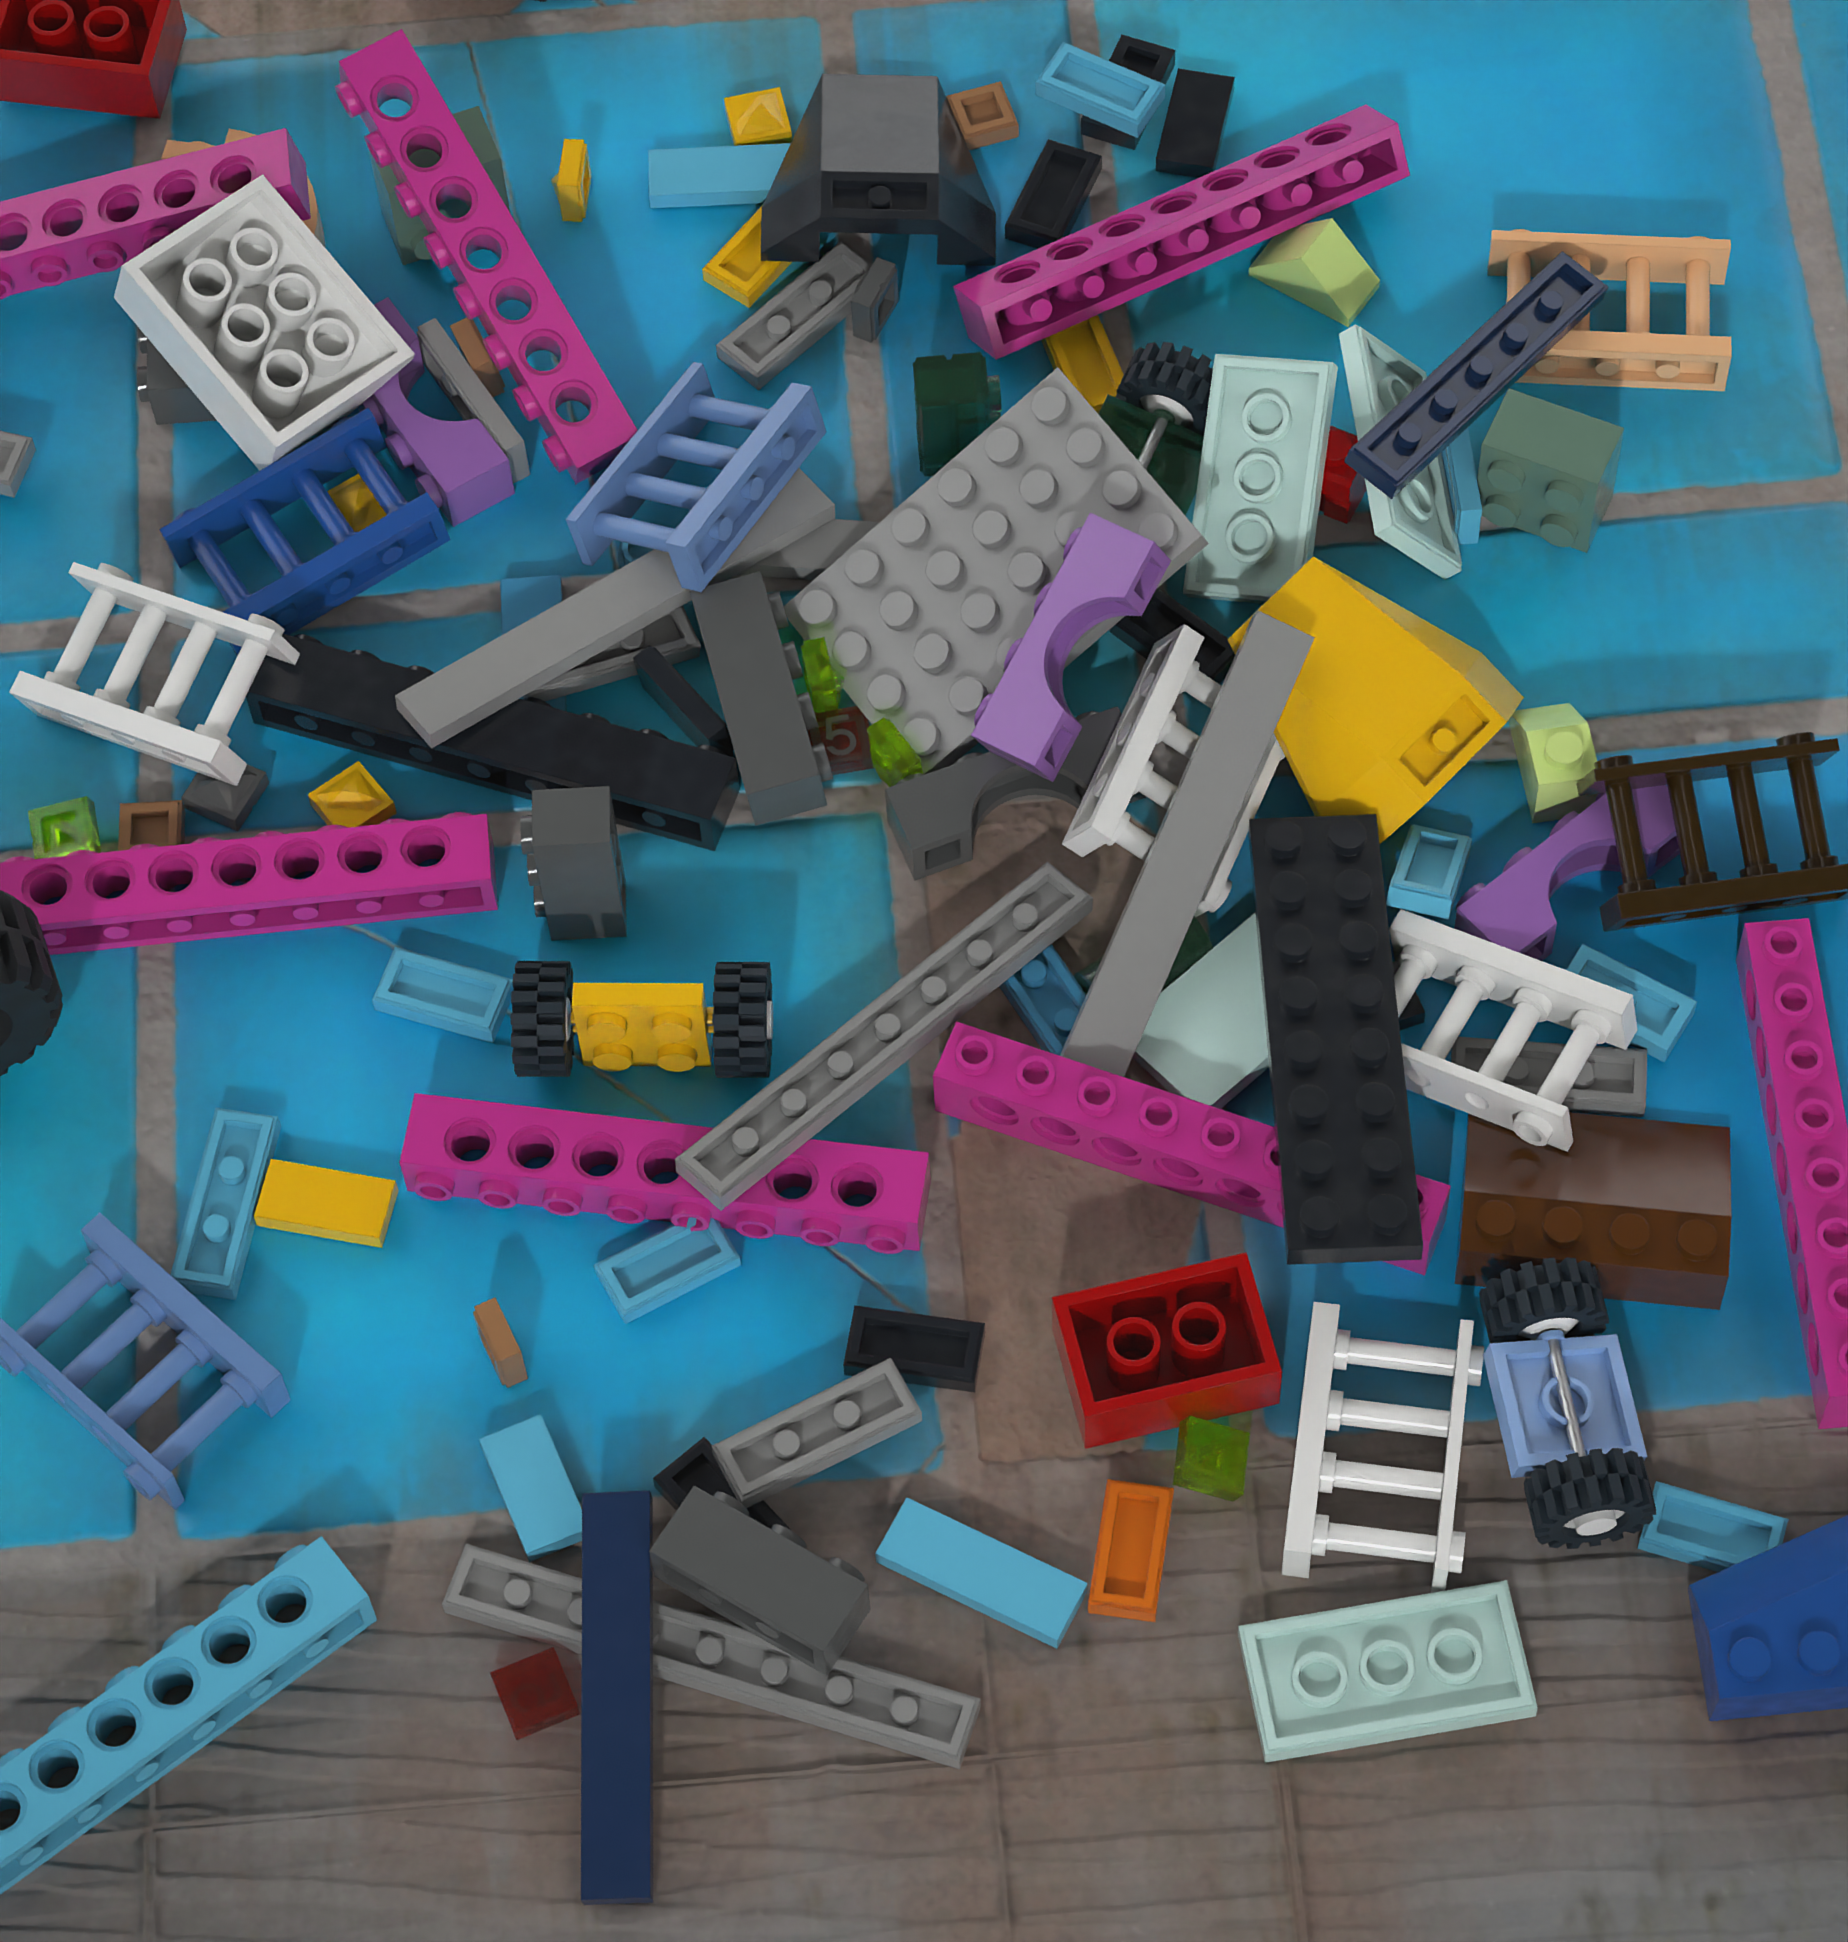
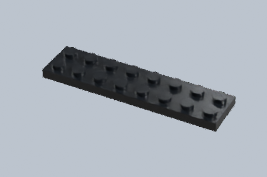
[1248,814,1423,1265]

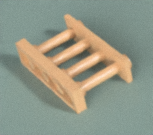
[1488,229,1732,391]

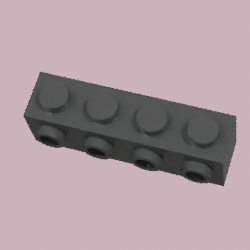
[689,571,833,826]

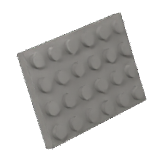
[783,367,1209,774]

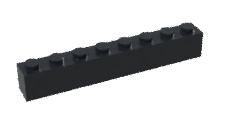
[246,634,740,851]

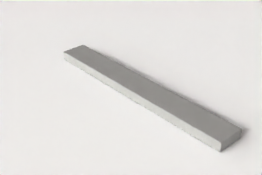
[395,468,835,748]
[1060,610,1315,1077]
[675,862,1093,1211]
[442,1544,981,1769]

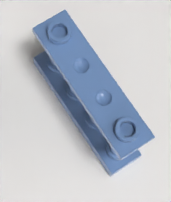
[566,362,827,592]
[0,1212,291,1510]

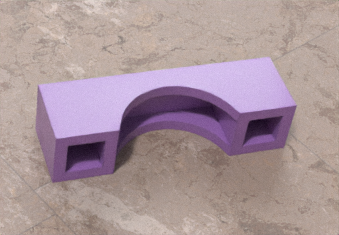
[358,297,515,527]
[971,513,1171,782]
[1454,785,1680,961]

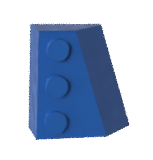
[1688,1515,1848,1721]

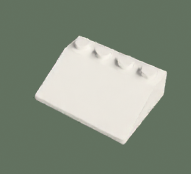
[114,174,415,471]

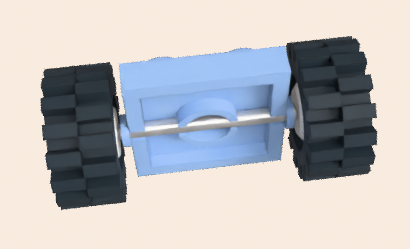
[1479,1257,1656,1549]

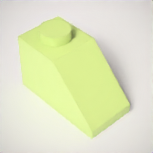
[1508,703,1598,823]

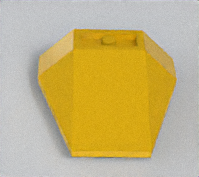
[1227,556,1524,844]

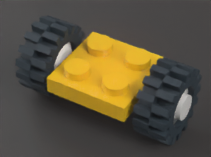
[511,961,773,1078]

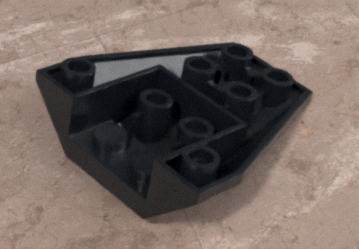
[761,74,996,266]

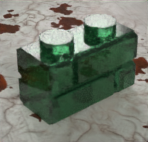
[913,352,1002,476]

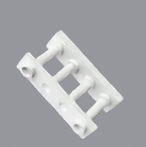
[9,562,300,786]
[1062,624,1285,919]
[1389,909,1637,1152]
[1282,1301,1484,1593]

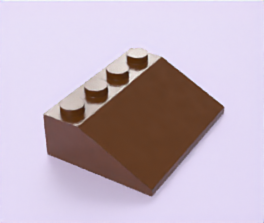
[1455,1112,1732,1310]

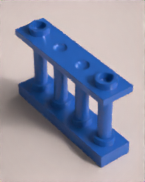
[159,408,451,656]

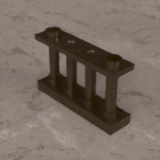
[1576,732,1848,932]

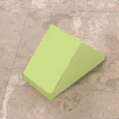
[1249,218,1380,327]

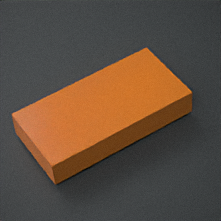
[1088,1479,1174,1622]

